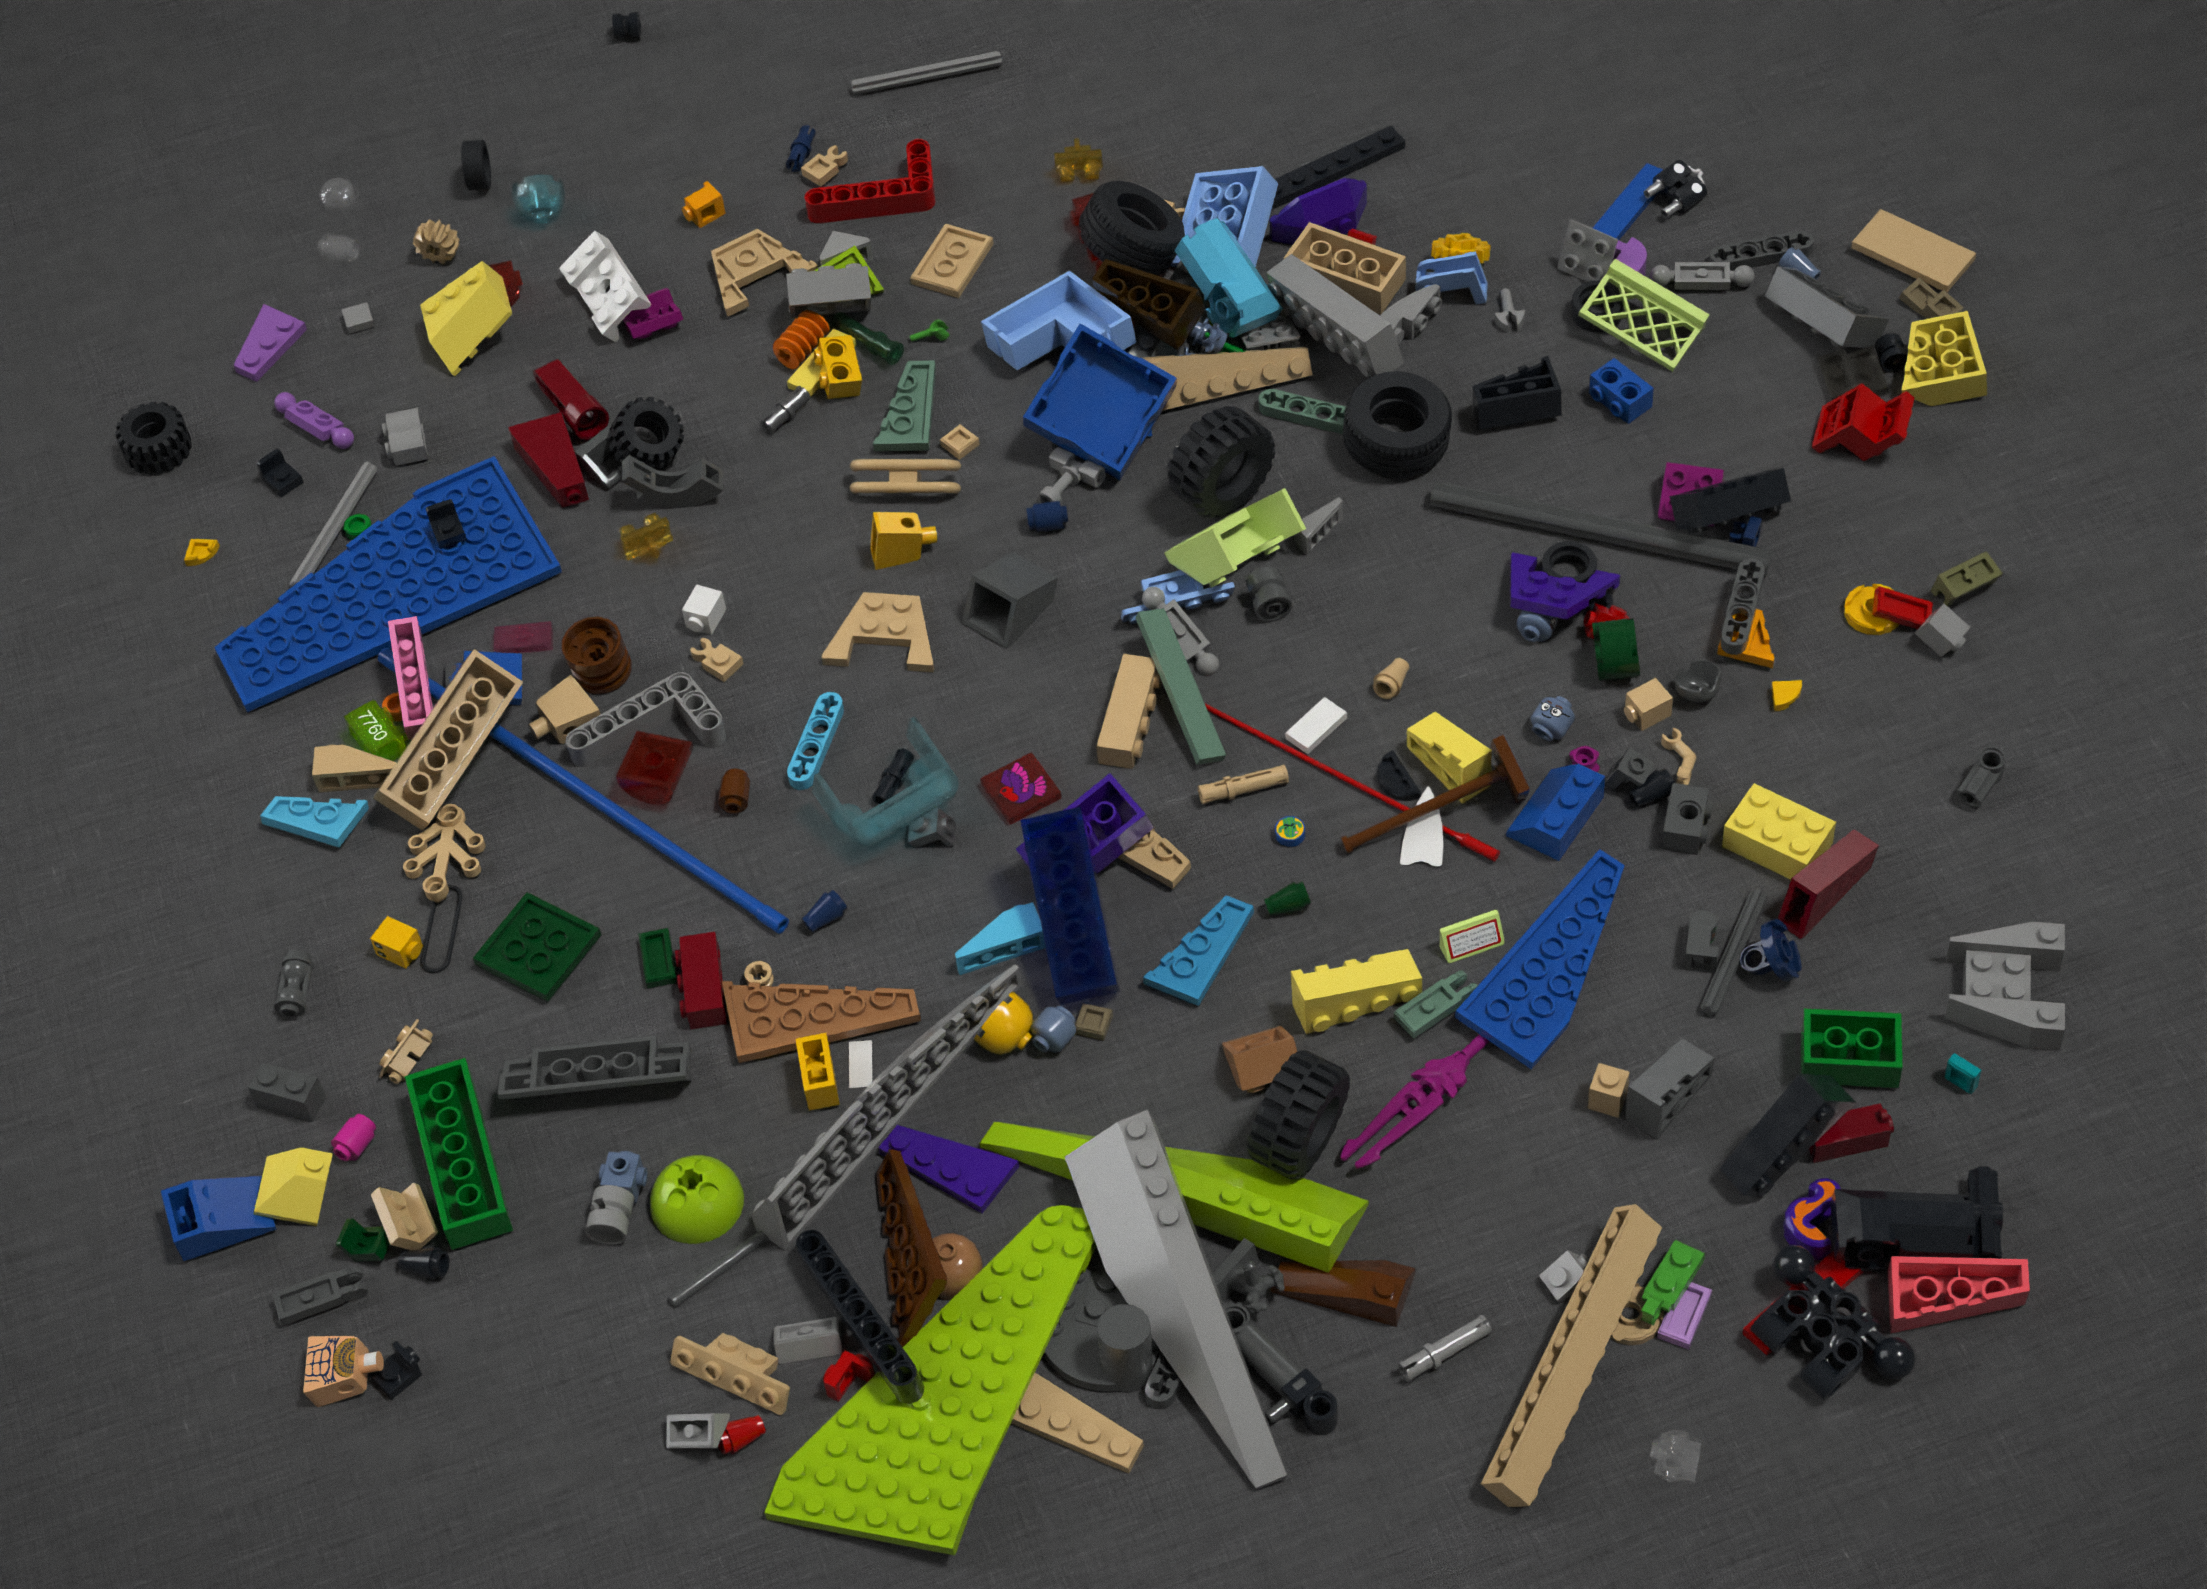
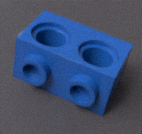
[1589,358,1654,424]

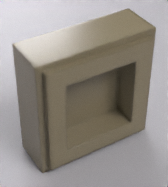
[1075,1003,1113,1041]

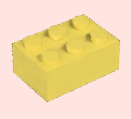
[1722,783,1836,880]

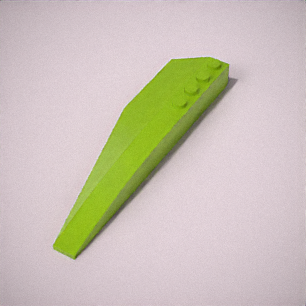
[980,1121,1369,1273]

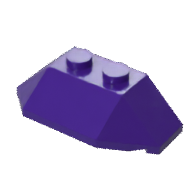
[1269,178,1367,245]

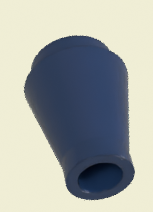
[802,889,848,933]

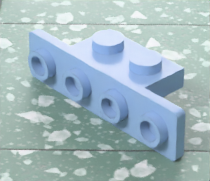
[1121,570,1235,624]

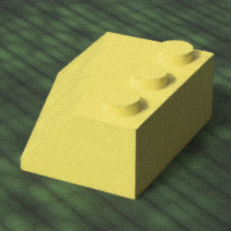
[420,261,512,376]
[1902,311,1987,406]

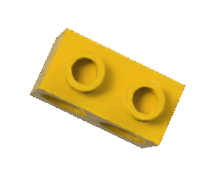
[814,335,862,399]

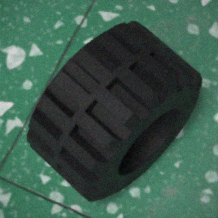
[608,397,684,471]
[115,401,192,475]

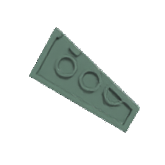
[873,360,936,451]

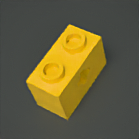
[795,1033,840,1111]

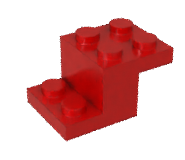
[1812,383,1915,461]

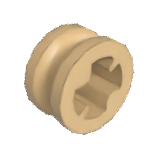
[744,961,774,986]

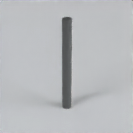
[668,1231,769,1308]

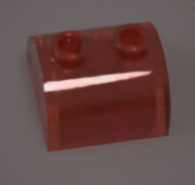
[616,731,693,804]

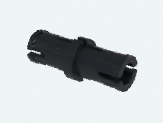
[872,748,915,806]

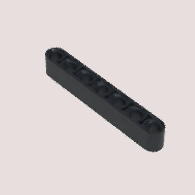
[796,1230,925,1404]

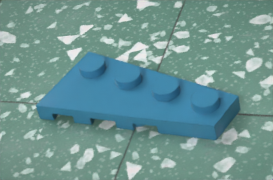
[1143,895,1254,1006]

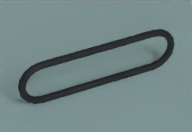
[421,885,463,973]

